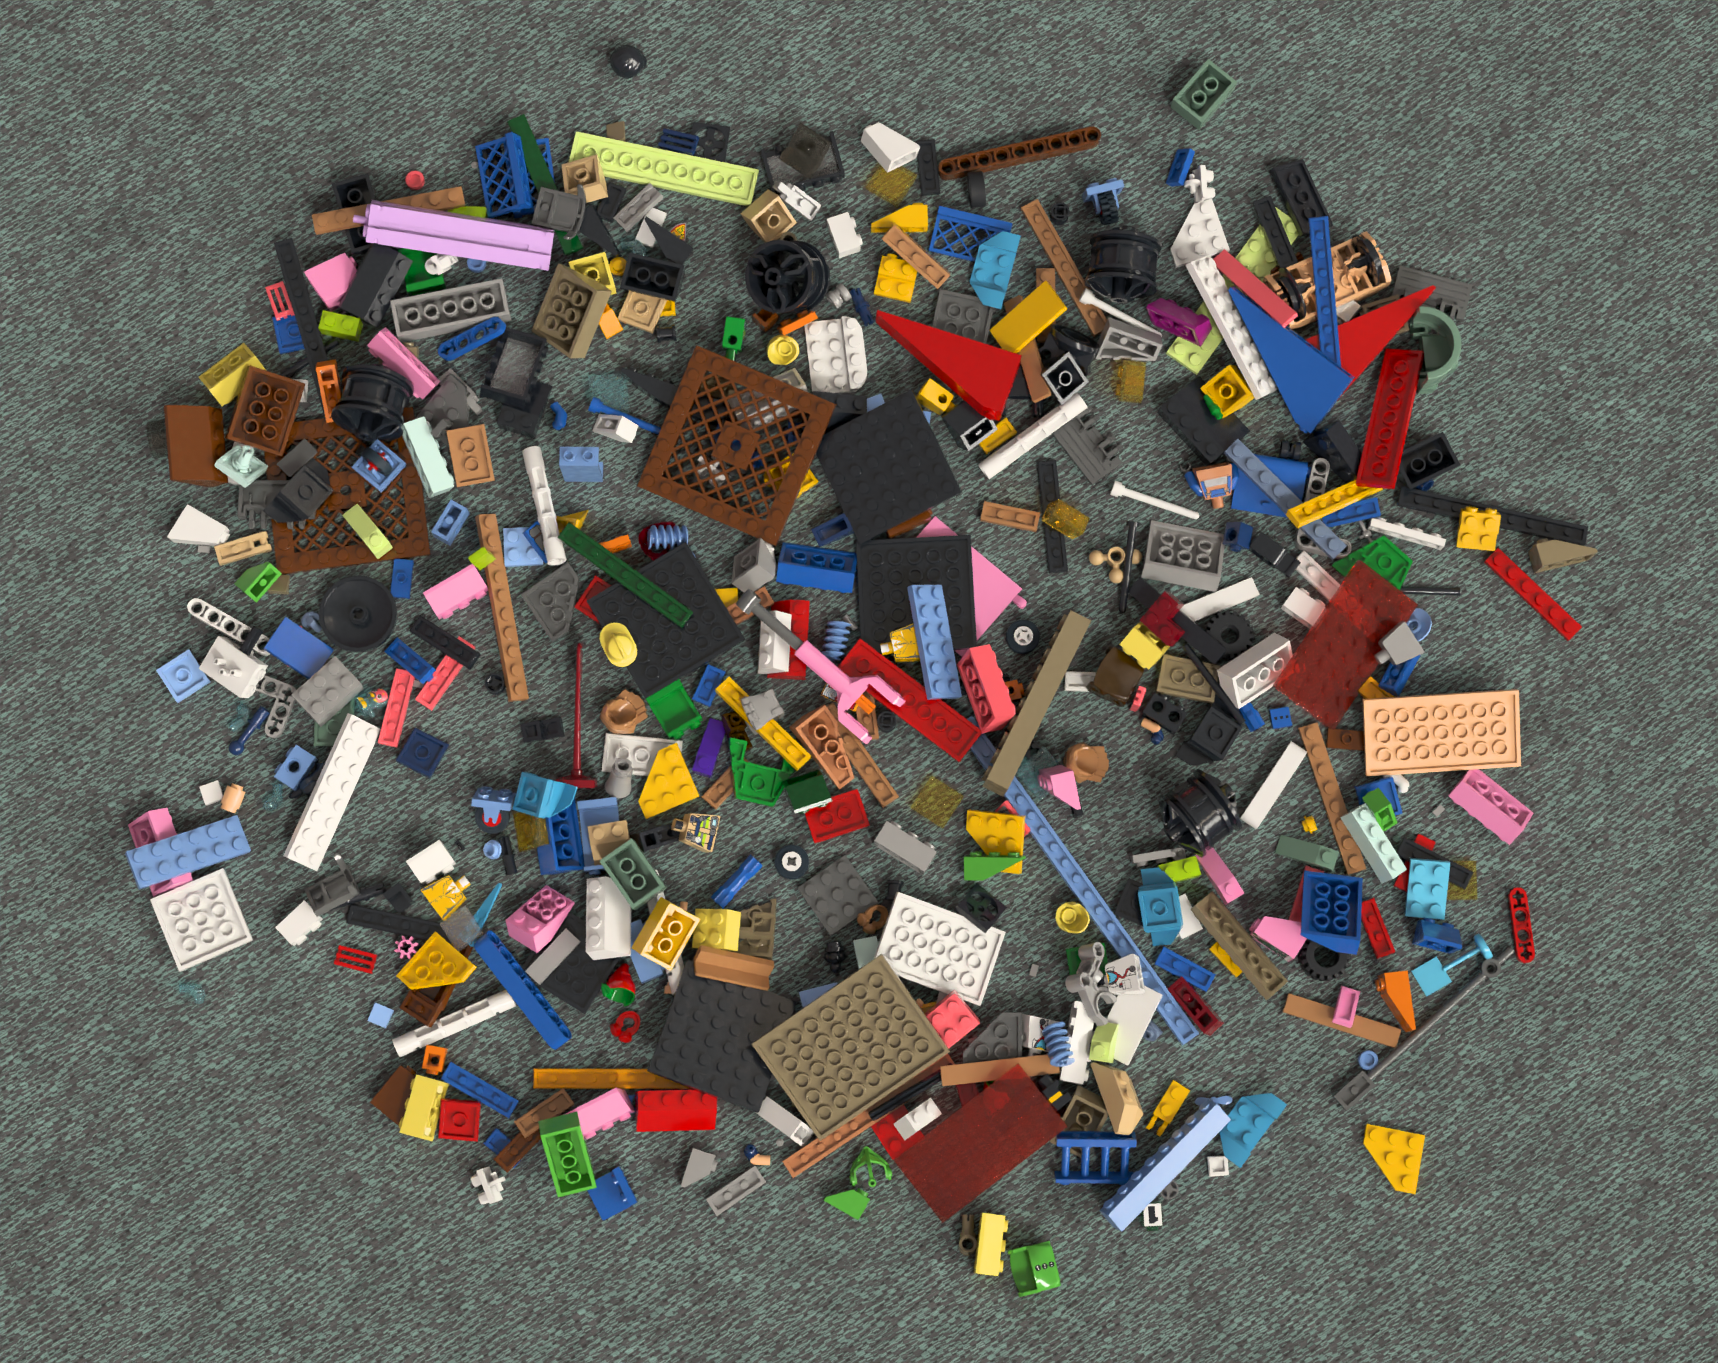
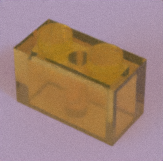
[1115,360,1146,404]
[1042,499,1090,539]

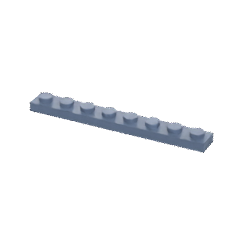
[1224,439,1347,560]

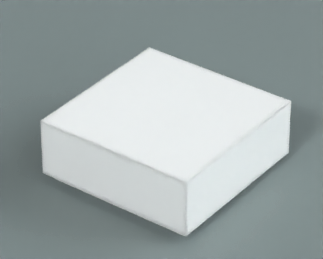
[199,780,223,806]
[1207,1155,1229,1177]

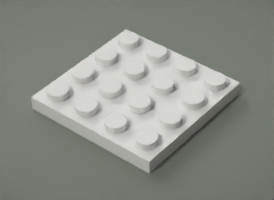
[150,868,253,972]

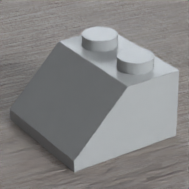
[731,538,776,593]

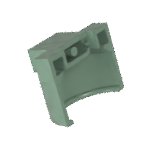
[1409,306,1462,394]

